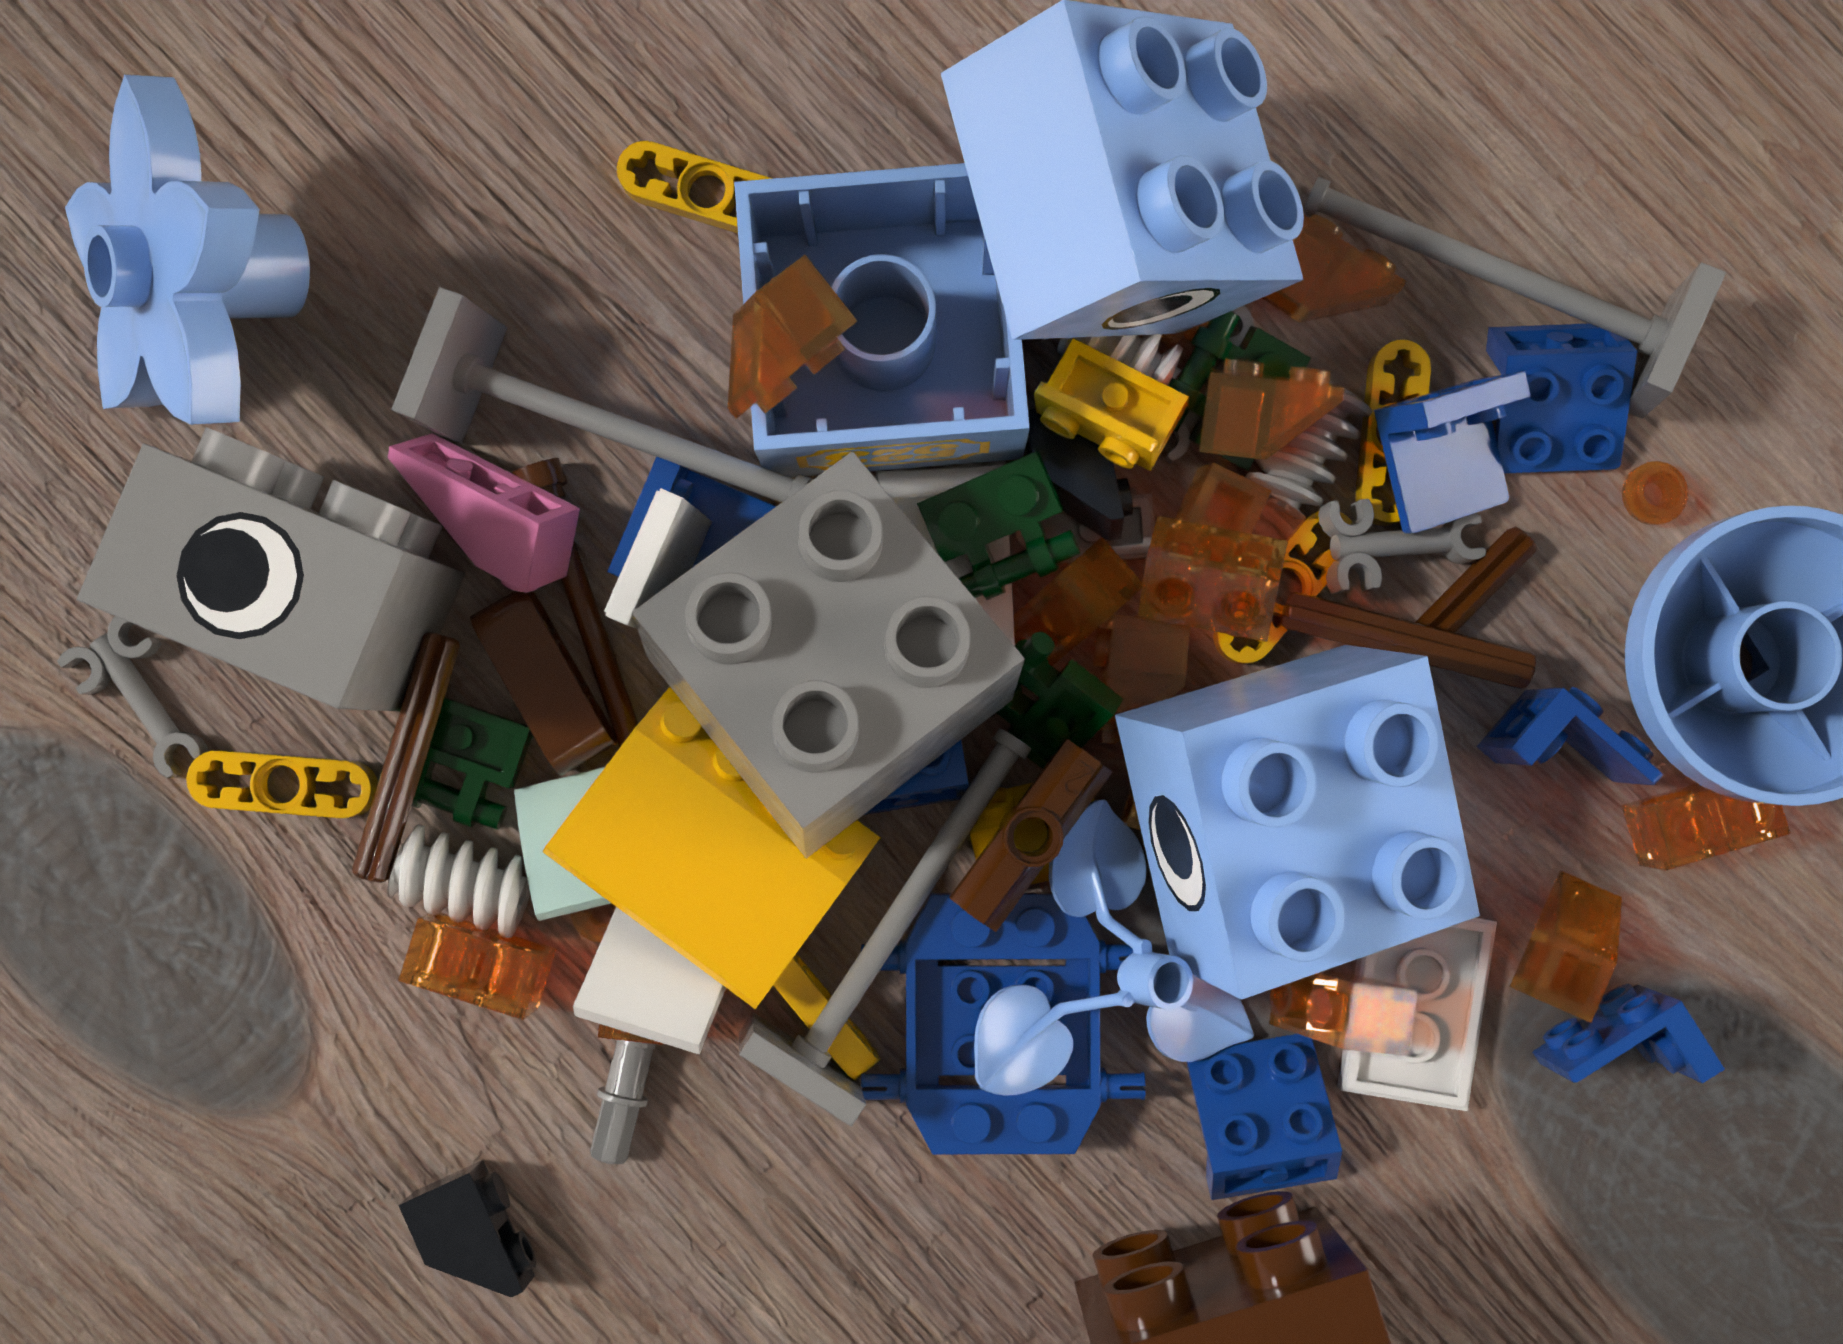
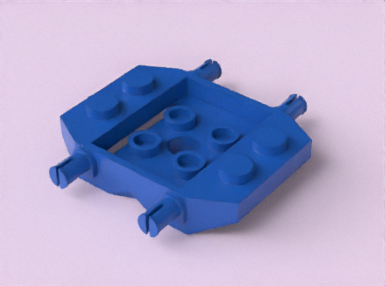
[861,893,1146,1155]

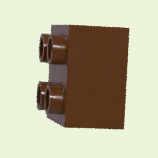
[1074,1191,1391,1344]

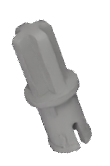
[590,1032,657,1164]

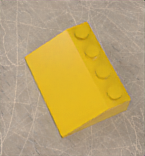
[543,687,881,1009]

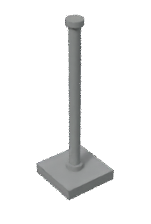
[1303,177,1726,419]
[391,287,813,503]
[739,728,1032,1127]

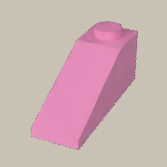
[388,433,580,593]

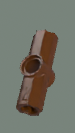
[949,738,1112,932]

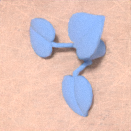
[974,800,1254,1096]

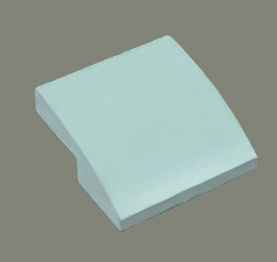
[514,767,611,921]

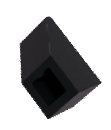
[1026,409,1133,541]
[398,1160,536,1297]

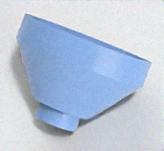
[1625,506,1843,806]

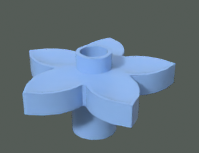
[65,75,310,425]

